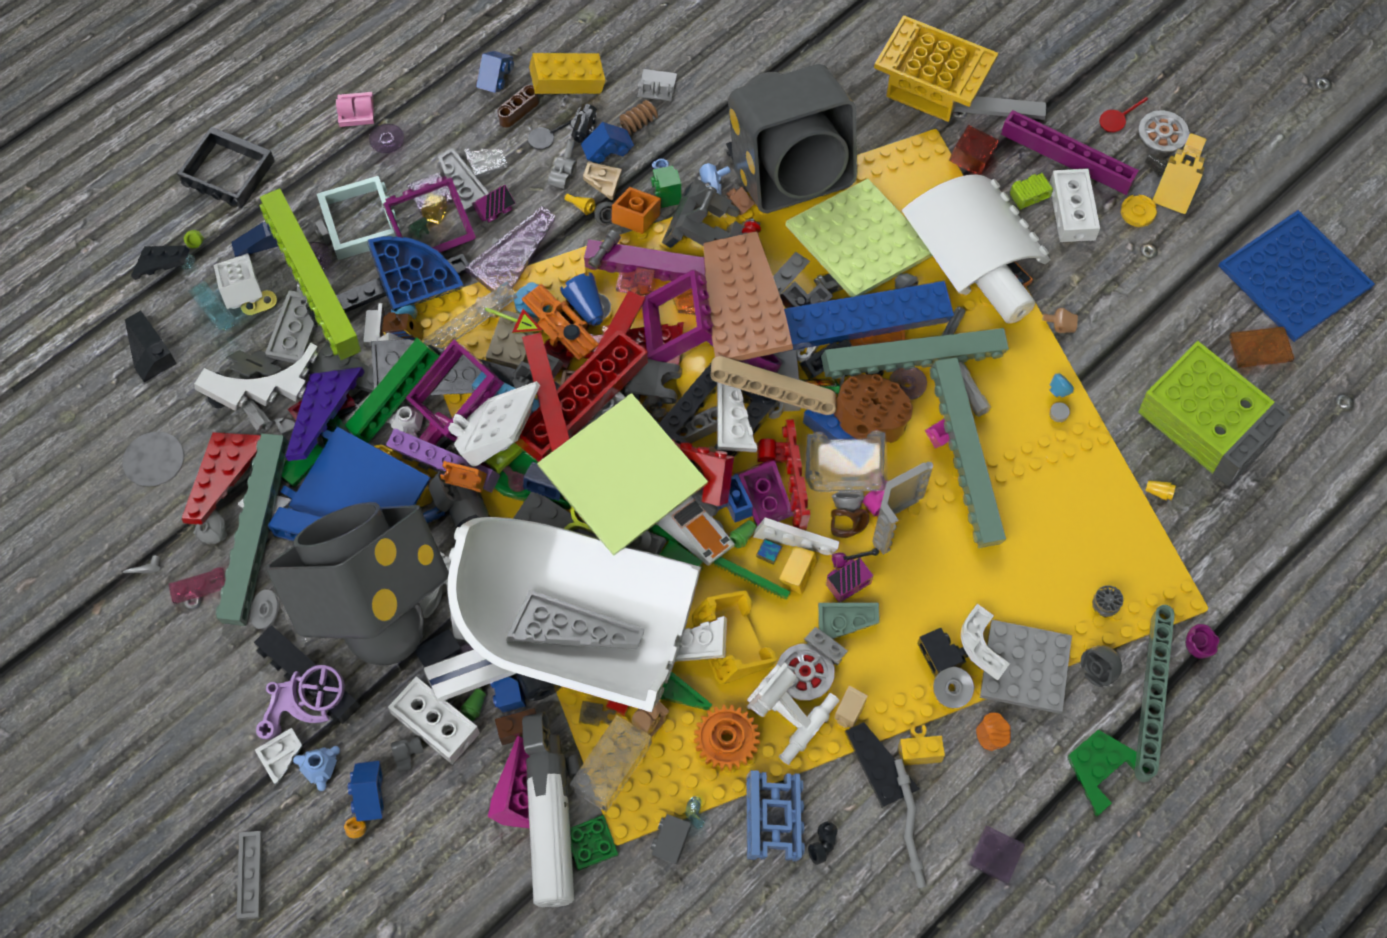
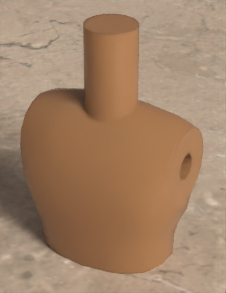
[1042,308,1078,333]

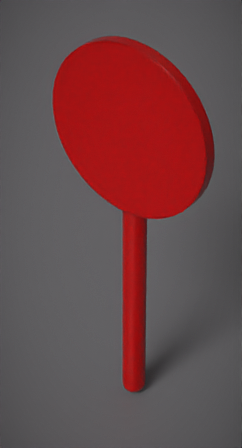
[1099,97,1148,133]

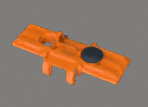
[522,283,599,361]

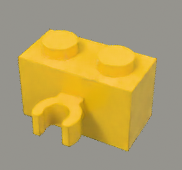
[898,725,945,766]

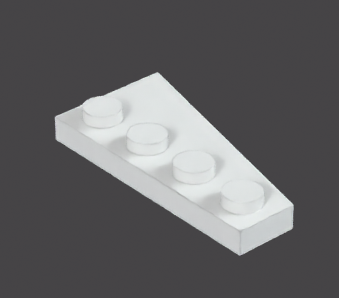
[717,382,757,452]
[675,616,727,662]

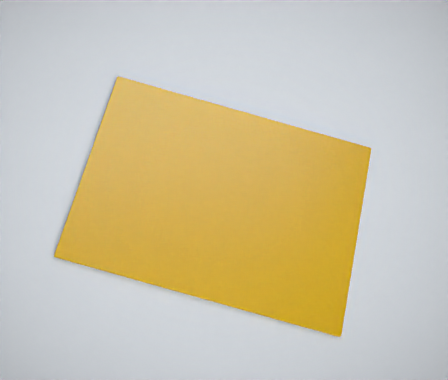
[415,129,1208,846]

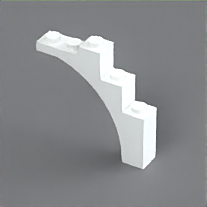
[194,343,318,411]

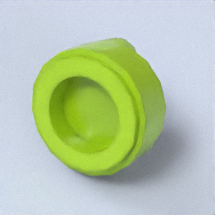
[184,230,204,249]

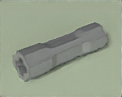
[959,362,991,417]
[242,396,272,433]

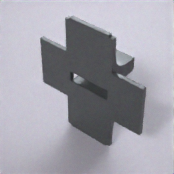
[226,350,282,379]

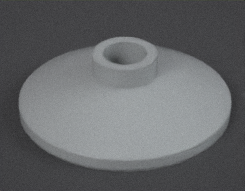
[250,590,279,629]
[933,667,974,708]

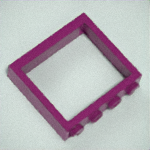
[383,176,476,253]
[642,269,713,362]
[406,339,504,442]

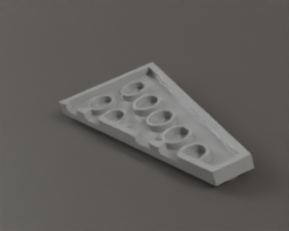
[507,590,644,649]

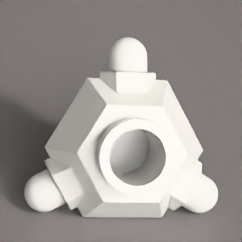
[386,405,424,438]

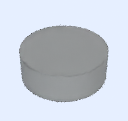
[1049,403,1070,422]

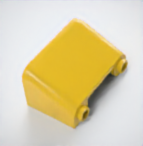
[692,590,777,684]

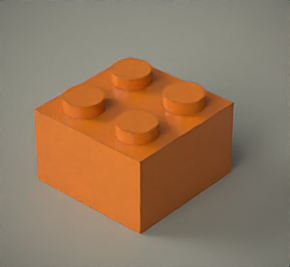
[612,187,661,234]

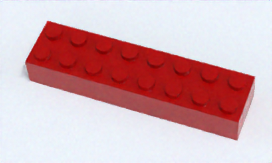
[515,330,648,462]

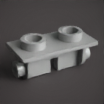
[804,627,848,666]

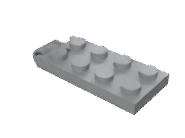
[265,283,316,363]

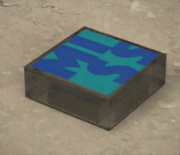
[756,538,782,565]

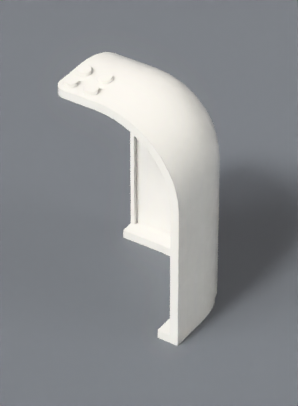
[448,517,701,712]

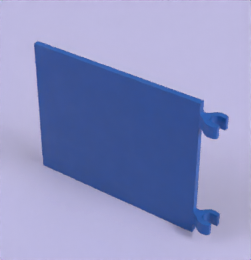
[280,427,431,517]

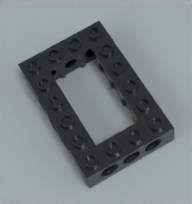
[659,363,779,477]

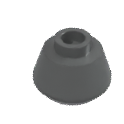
[594,202,613,226]
[895,273,918,289]

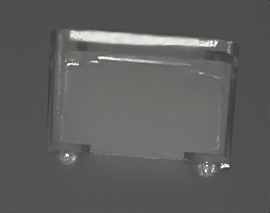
[805,430,888,492]

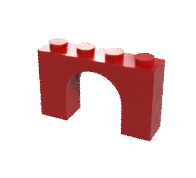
[671,439,734,506]

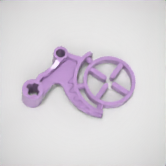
[256,665,345,740]

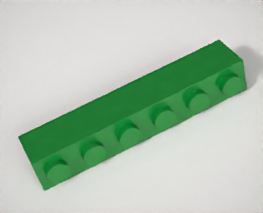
[345,338,439,443]

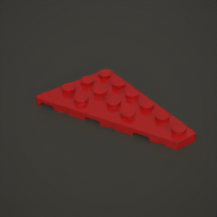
[782,419,811,531]

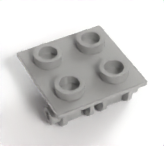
[637,69,677,102]

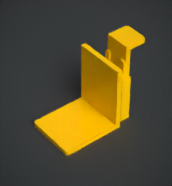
[1153,133,1206,214]

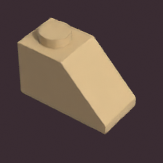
[834,686,868,728]

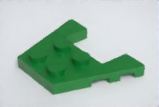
[1067,730,1150,816]

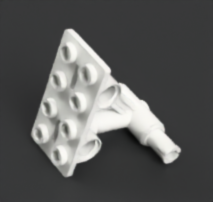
[746,662,840,765]

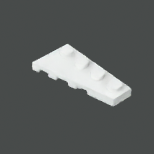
[753,518,839,555]

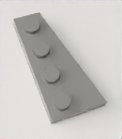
[438,148,488,213]

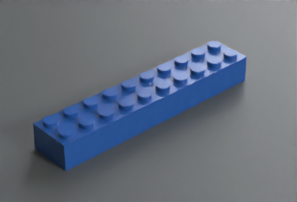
[774,281,954,354]

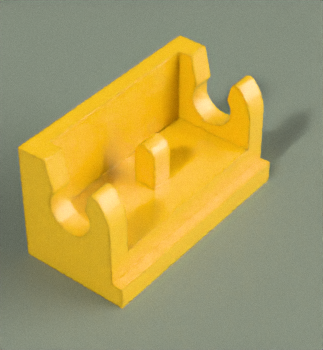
[779,546,817,594]

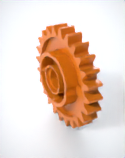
[694,705,760,772]

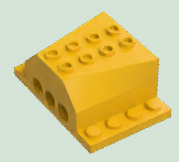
[874,15,998,122]

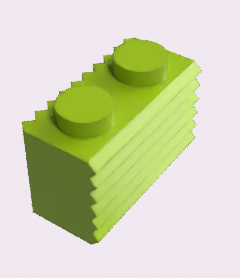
[1010,173,1053,210]

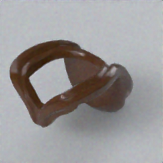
[831,509,869,538]

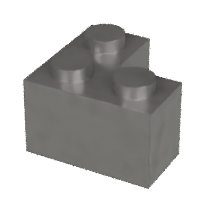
[780,281,833,308]

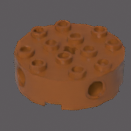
[834,374,913,445]

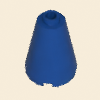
[560,272,605,326]

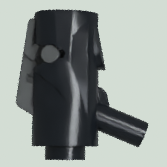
[570,104,597,143]

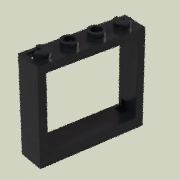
[177,127,275,208]

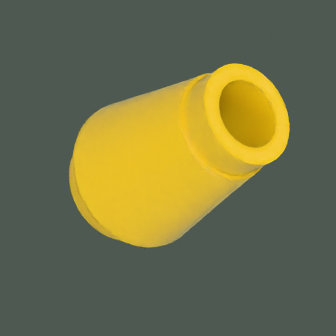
[1146,480,1176,501]

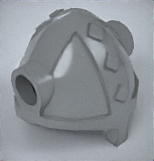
[193,510,227,544]

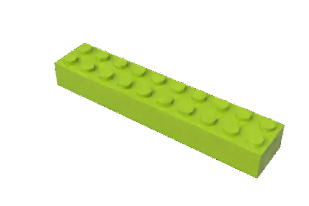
[259,188,361,360]

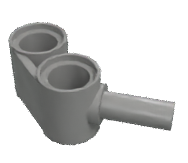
[548,139,577,190]

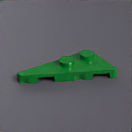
[660,671,712,710]

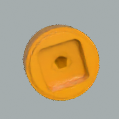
[344,817,366,838]

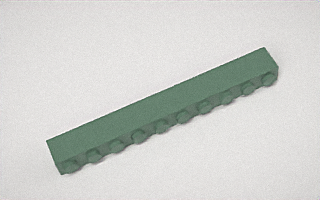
[821,328,1009,379]
[930,358,1006,548]
[216,433,289,626]

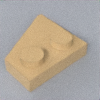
[583,162,622,200]

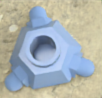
[293,746,340,791]

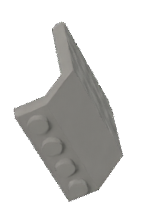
[872,462,933,555]

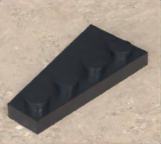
[845,722,920,808]

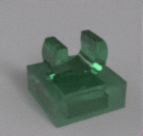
[407,217,429,239]

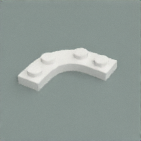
[961,604,1010,680]

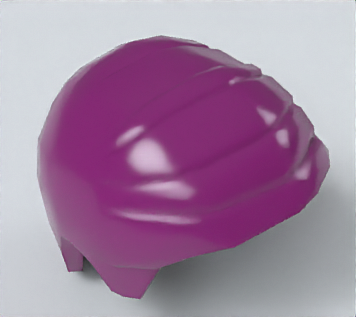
[1185,624,1219,659]

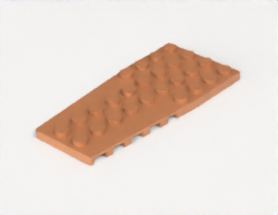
[703,232,793,361]

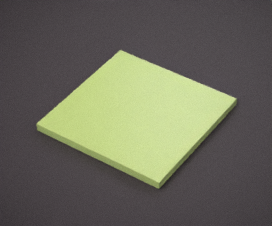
[537,393,708,556]

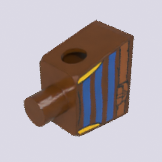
[382,312,423,341]

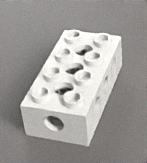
[1049,169,1100,242]
[388,677,480,764]

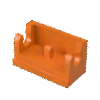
[440,461,487,493]

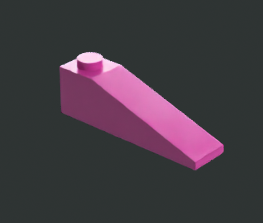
[488,736,530,828]

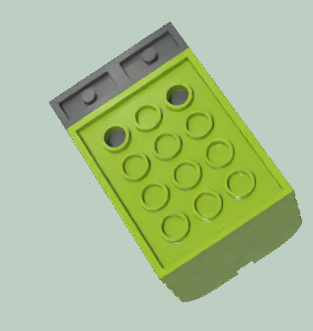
[1138,340,1291,487]

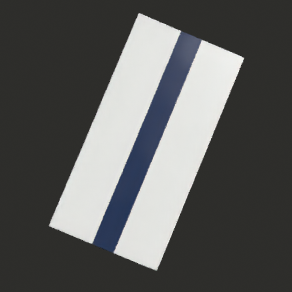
[424,650,516,702]

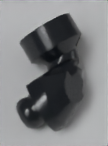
[808,821,838,865]

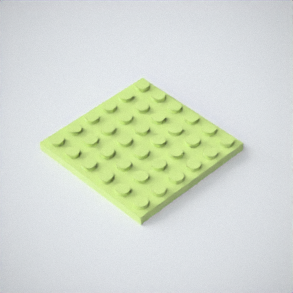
[785,179,933,297]

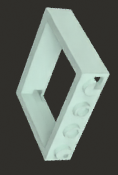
[317,176,401,260]

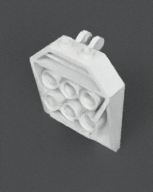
[448,381,540,467]

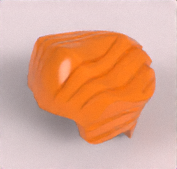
[976,712,1011,751]

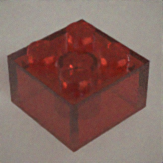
[949,125,1000,175]

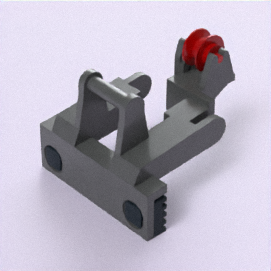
[661,178,761,248]

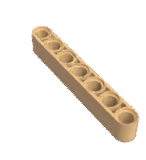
[711,356,836,415]

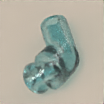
[685,796,705,829]

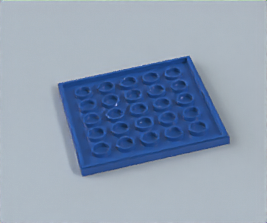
[1218,210,1375,342]

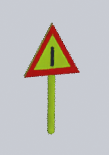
[485,307,543,333]

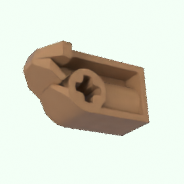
[632,701,669,741]

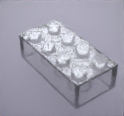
[570,715,652,812]

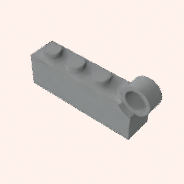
[768,350,801,419]

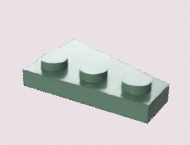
[818,603,879,639]

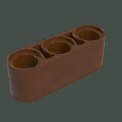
[497,85,539,128]

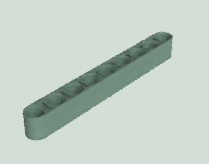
[1134,605,1174,782]

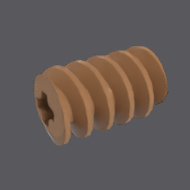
[620,100,658,135]

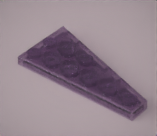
[465,206,555,302]

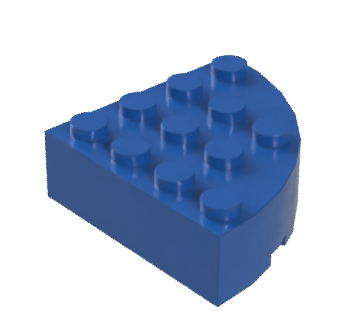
[367,236,464,312]

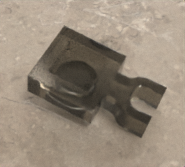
[578,701,616,726]

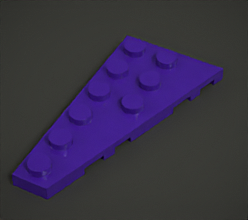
[285,367,365,461]

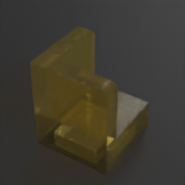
[421,193,448,224]

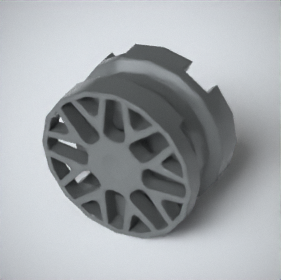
[1092,585,1124,617]

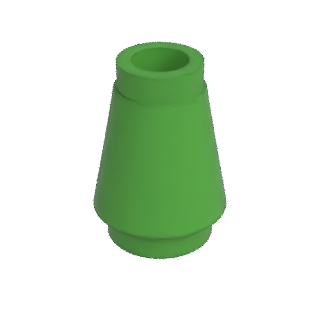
[729,520,756,548]
[460,689,486,721]

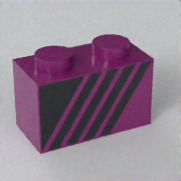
[472,185,516,223]
[826,557,873,603]

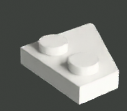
[255,728,303,785]

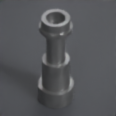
[588,229,621,269]

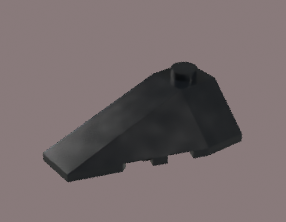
[125,310,177,383]

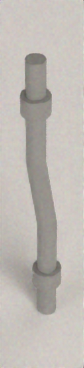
[894,759,926,889]

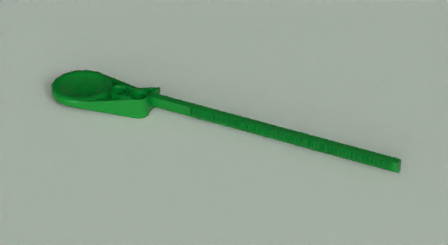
[490,451,790,600]

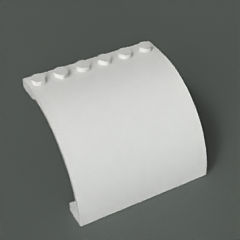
[902,175,1050,295]

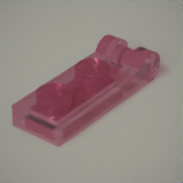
[168,567,226,604]

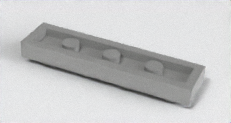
[237,831,262,920]

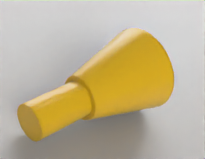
[564,194,596,215]

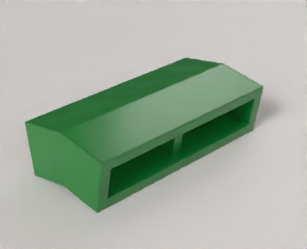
[281,444,323,489]

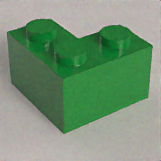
[650,165,682,208]

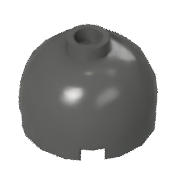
[1081,645,1122,687]

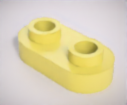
[240,290,277,315]

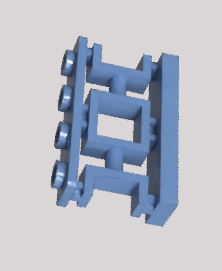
[746,770,805,861]

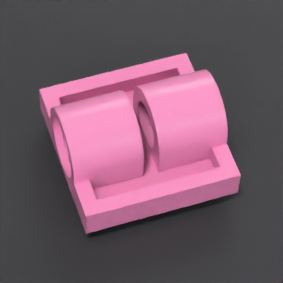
[336,92,374,127]

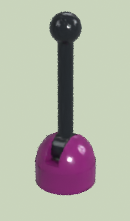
[832,548,879,569]

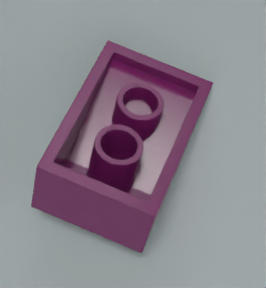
[734,460,794,527]

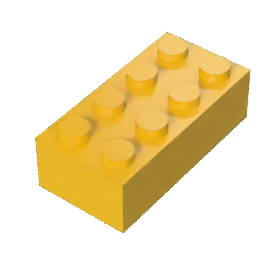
[529,53,605,94]

